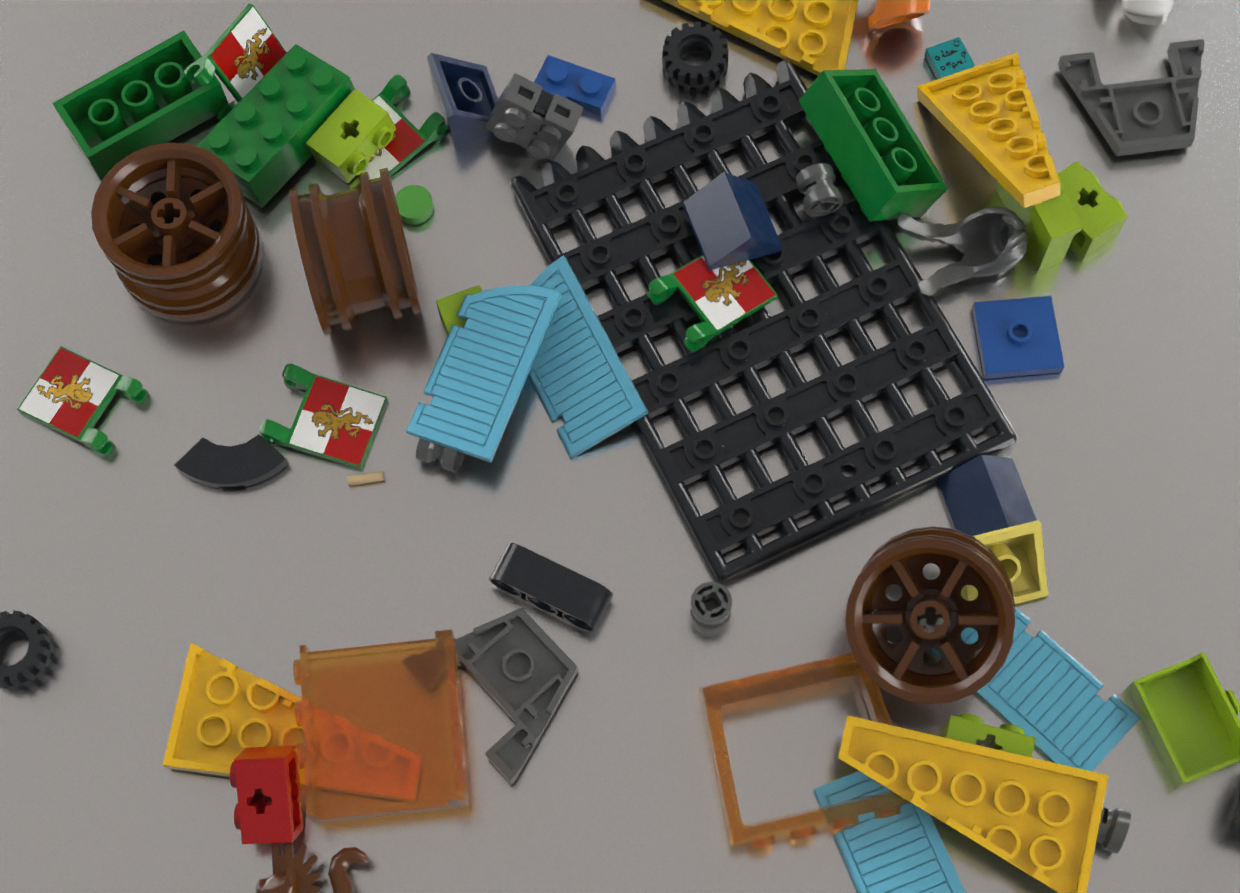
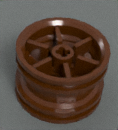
[91,143,261,319]
[289,168,422,336]
[845,526,1015,705]

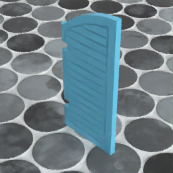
[528,255,649,458]
[406,285,561,462]
[927,607,1141,771]
[814,771,966,893]

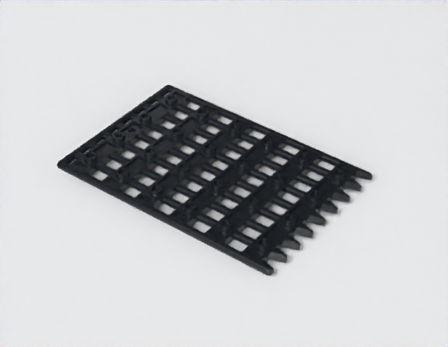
[510,60,1017,581]

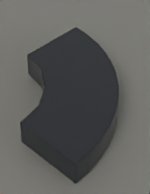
[174,434,289,488]

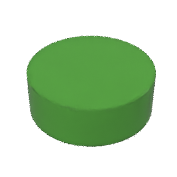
[396,185,434,225]

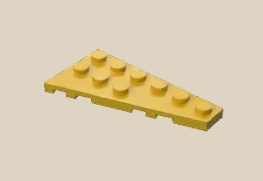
[662,0,858,76]
[917,52,1060,208]
[162,642,423,803]
[838,715,1109,893]

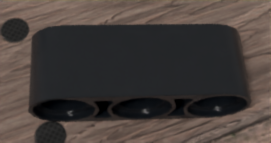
[489,543,613,632]

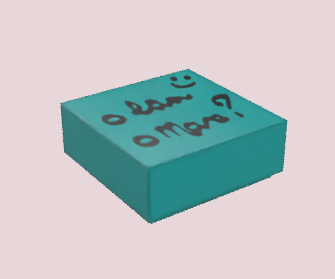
[924,37,975,79]

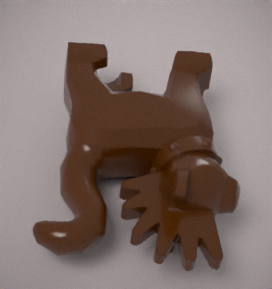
[255,842,368,893]

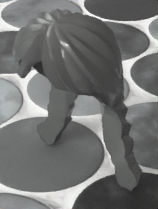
[897,206,1028,297]

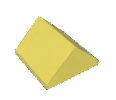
[961,520,1049,604]

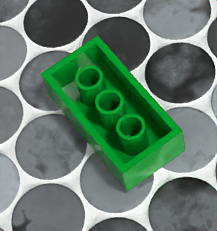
[52,30,229,180]
[197,44,355,208]
[798,69,949,222]

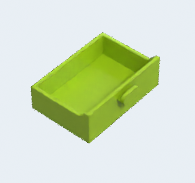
[995,178,1084,270]
[1127,652,1240,789]

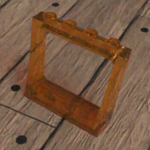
[699,652,910,849]

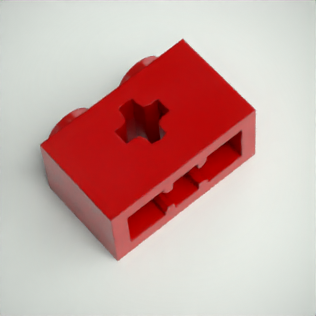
[230,745,304,844]

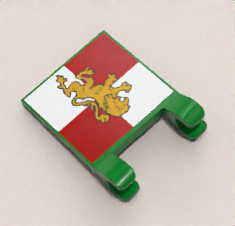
[184,4,287,121]
[359,74,448,179]
[647,255,778,352]
[17,346,148,456]
[259,363,388,470]

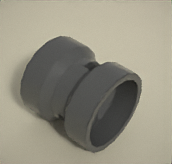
[796,163,843,217]
[416,438,465,473]
[690,582,732,633]
[1096,807,1131,854]

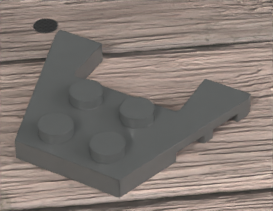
[1058,39,1205,156]
[402,608,578,784]

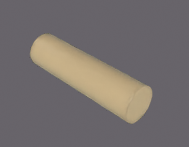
[347,471,385,486]

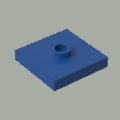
[972,296,1065,379]

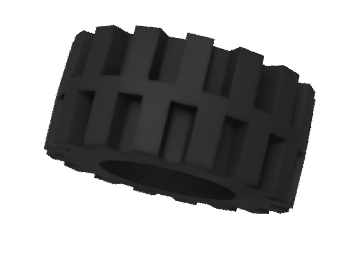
[662,22,728,94]
[0,610,55,690]

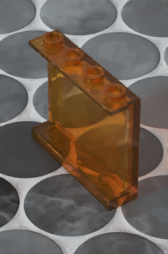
[293,629,469,823]

